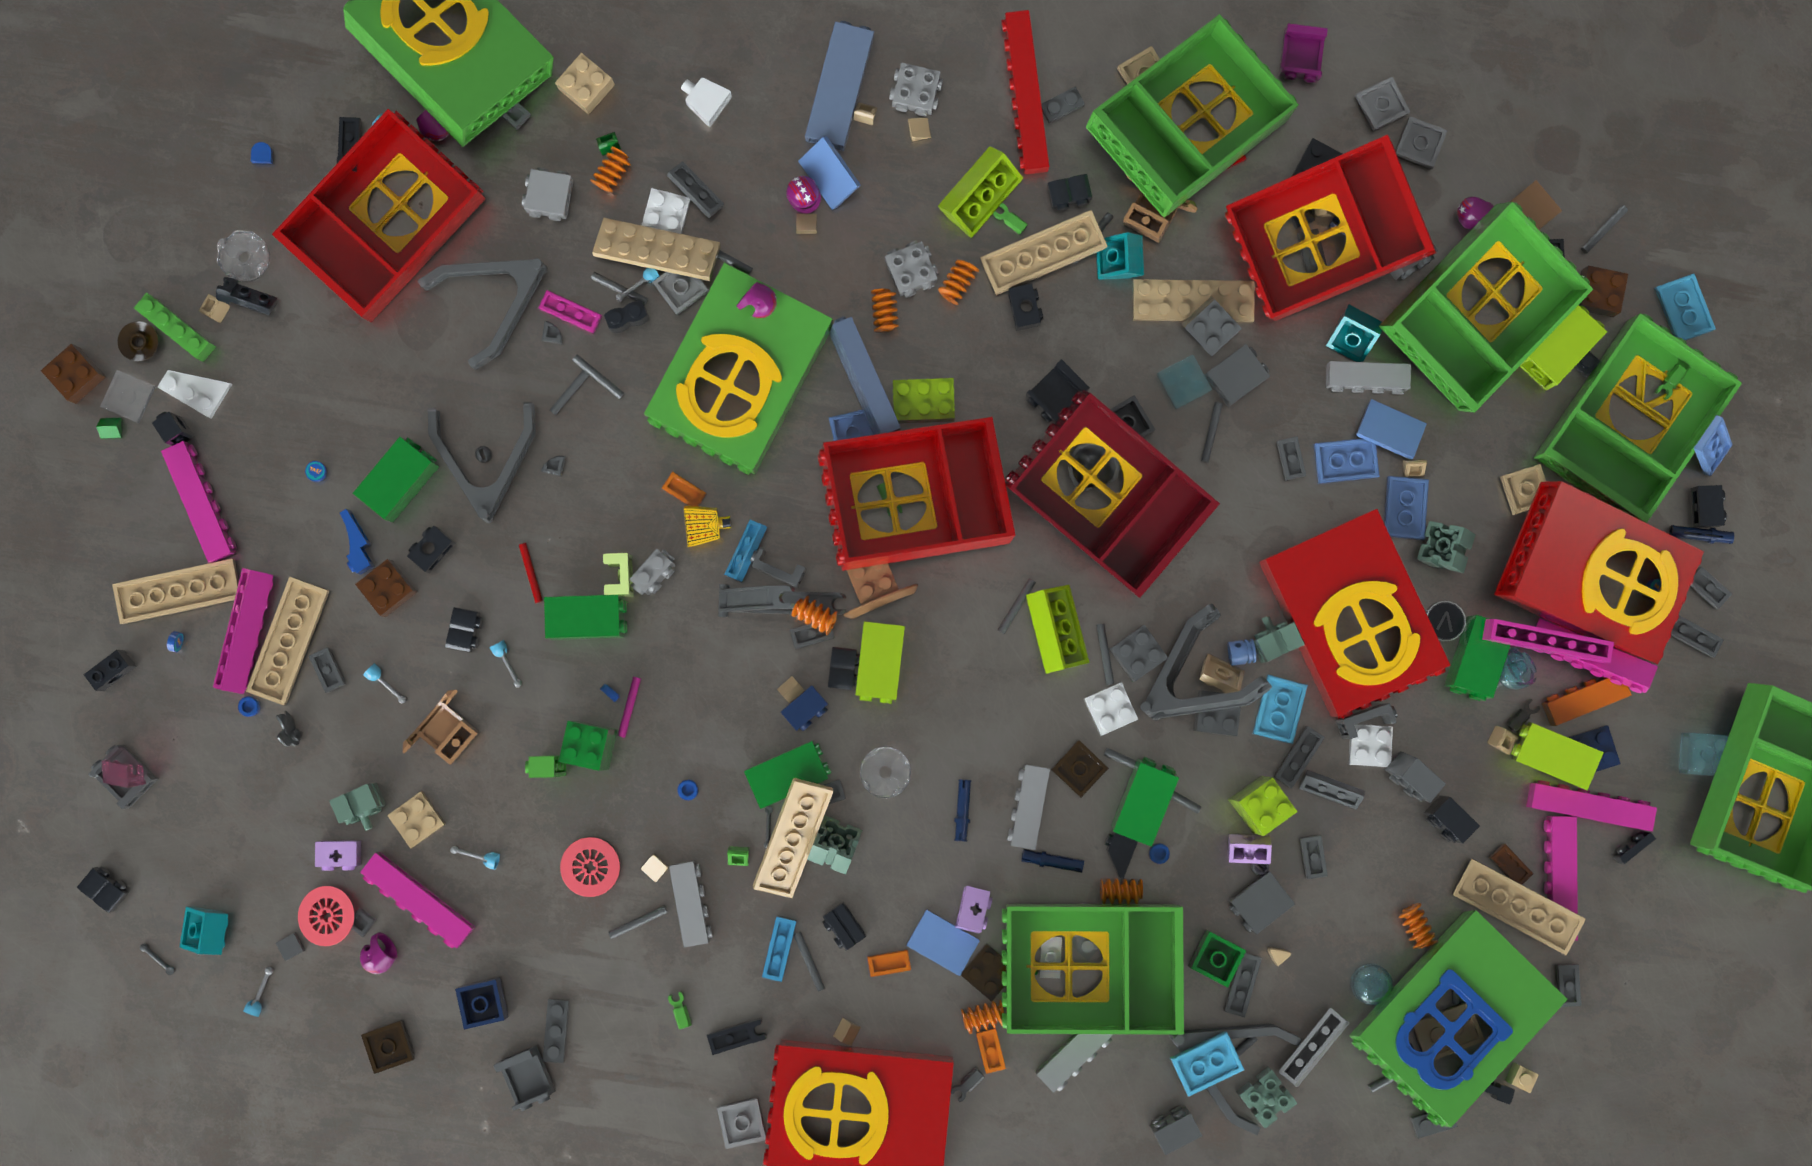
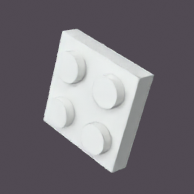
[641,188,691,234]
[1084,682,1138,736]
[1349,724,1393,767]

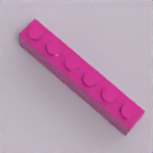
[161,441,236,563]
[213,568,273,694]
[1532,618,1658,693]
[1482,619,1614,663]
[1526,780,1657,832]
[1544,816,1578,941]
[360,852,476,948]

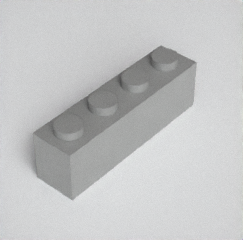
[1326,361,1411,394]
[1007,764,1050,850]
[669,860,713,948]
[1279,1008,1349,1087]
[1035,1034,1113,1092]

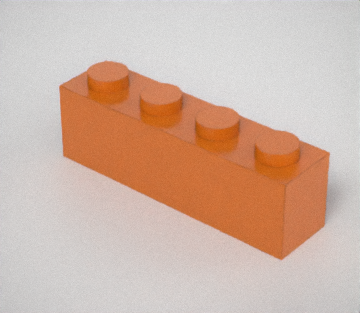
[1541,676,1632,726]

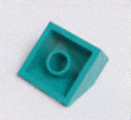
[1097,232,1144,280]
[1326,304,1382,362]
[180,906,228,955]

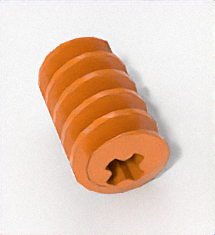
[590,146,631,193]
[938,260,979,305]
[871,288,899,332]
[791,596,837,635]
[1100,878,1143,904]
[1398,903,1438,949]
[961,999,1004,1034]

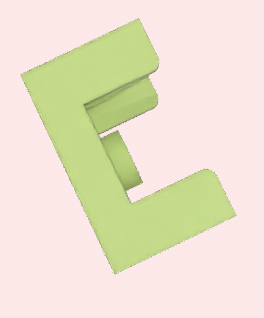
[603,553,634,597]

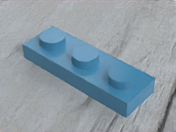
[724,520,767,582]
[762,916,797,982]

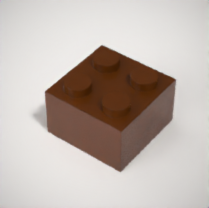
[1579,266,1628,317]
[40,344,106,404]
[355,559,417,617]

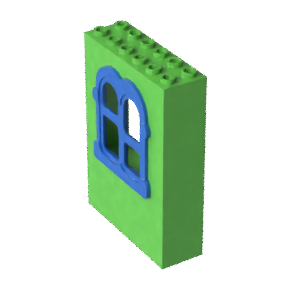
[1349,910,1568,1127]

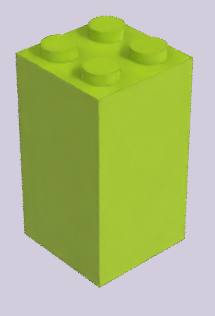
[1520,305,1607,390]
[855,621,905,704]
[1511,722,1604,790]
[1228,776,1298,836]

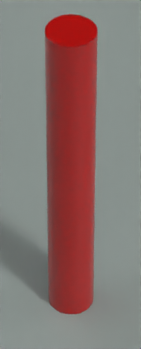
[519,543,543,603]

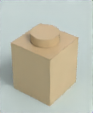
[1505,1062,1539,1093]

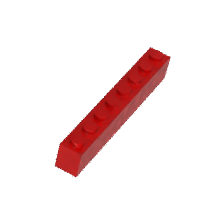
[1001,10,1049,175]

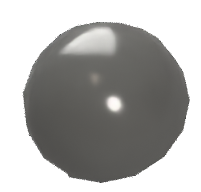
[1068,443,1120,491]

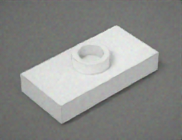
[1039,936,1062,979]

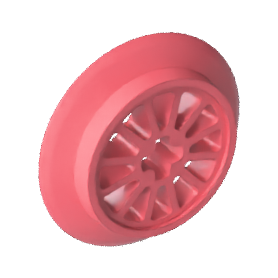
[560,837,620,897]
[298,886,354,946]

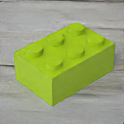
[893,378,955,423]

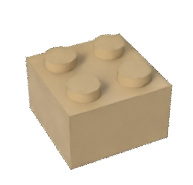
[555,52,615,115]

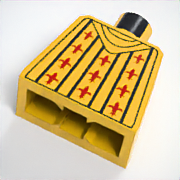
[684,506,731,547]

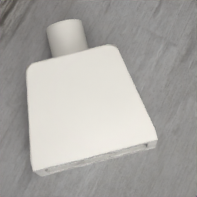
[681,78,732,127]

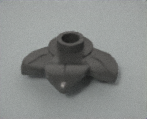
[276,711,301,747]

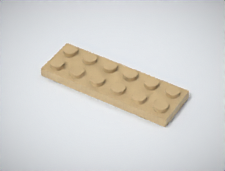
[980,210,1107,295]
[592,218,720,281]
[1133,279,1254,322]
[112,558,239,624]
[246,577,329,705]
[753,778,833,898]
[1453,859,1586,956]

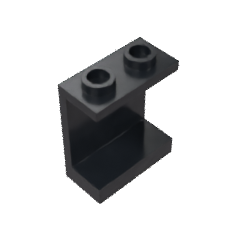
[1026,359,1090,424]

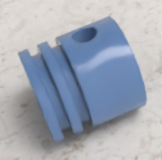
[1227,639,1256,666]

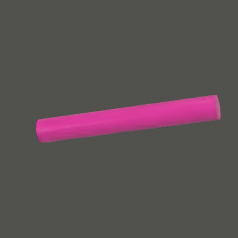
[617,677,641,738]

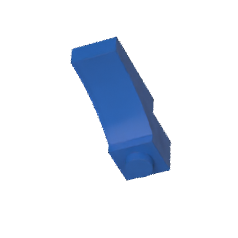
[340,509,375,575]

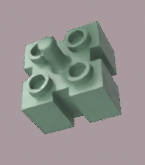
[1417,521,1476,573]
[1253,616,1305,663]
[329,783,386,831]
[807,815,863,875]
[1236,1067,1297,1129]

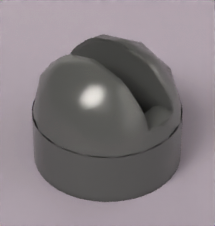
[475,446,492,463]
[1251,863,1269,875]

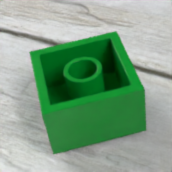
[1188,929,1246,988]

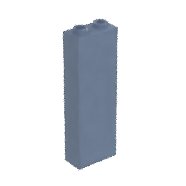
[805,21,874,151]
[829,316,901,435]

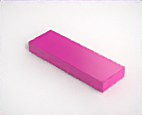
[538,290,602,334]

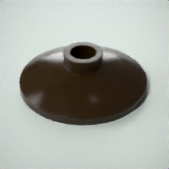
[117,321,159,362]

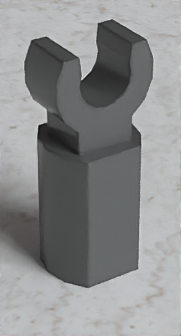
[951,1067,985,1102]

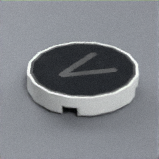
[1426,601,1466,641]

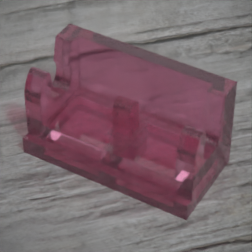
[102,760,146,788]

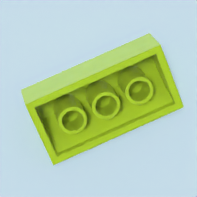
[938,146,1023,238]
[1026,584,1090,674]

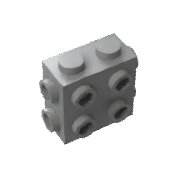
[889,63,943,116]
[522,167,574,221]
[885,241,939,298]
[629,549,676,595]

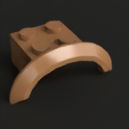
[1123,175,1198,243]
[843,563,918,619]
[403,690,480,765]

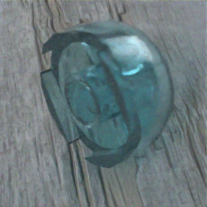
[1499,648,1537,690]
[1350,963,1393,1005]

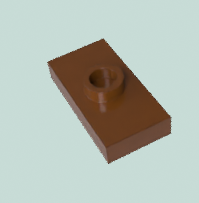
[1489,843,1534,885]

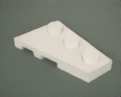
[158,370,232,419]

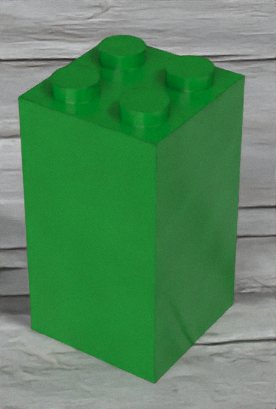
[352,437,439,523]
[544,595,628,640]
[1444,615,1510,701]
[558,721,618,771]
[744,741,832,809]
[1111,757,1179,847]

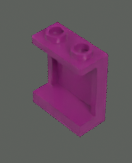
[1279,23,1328,83]

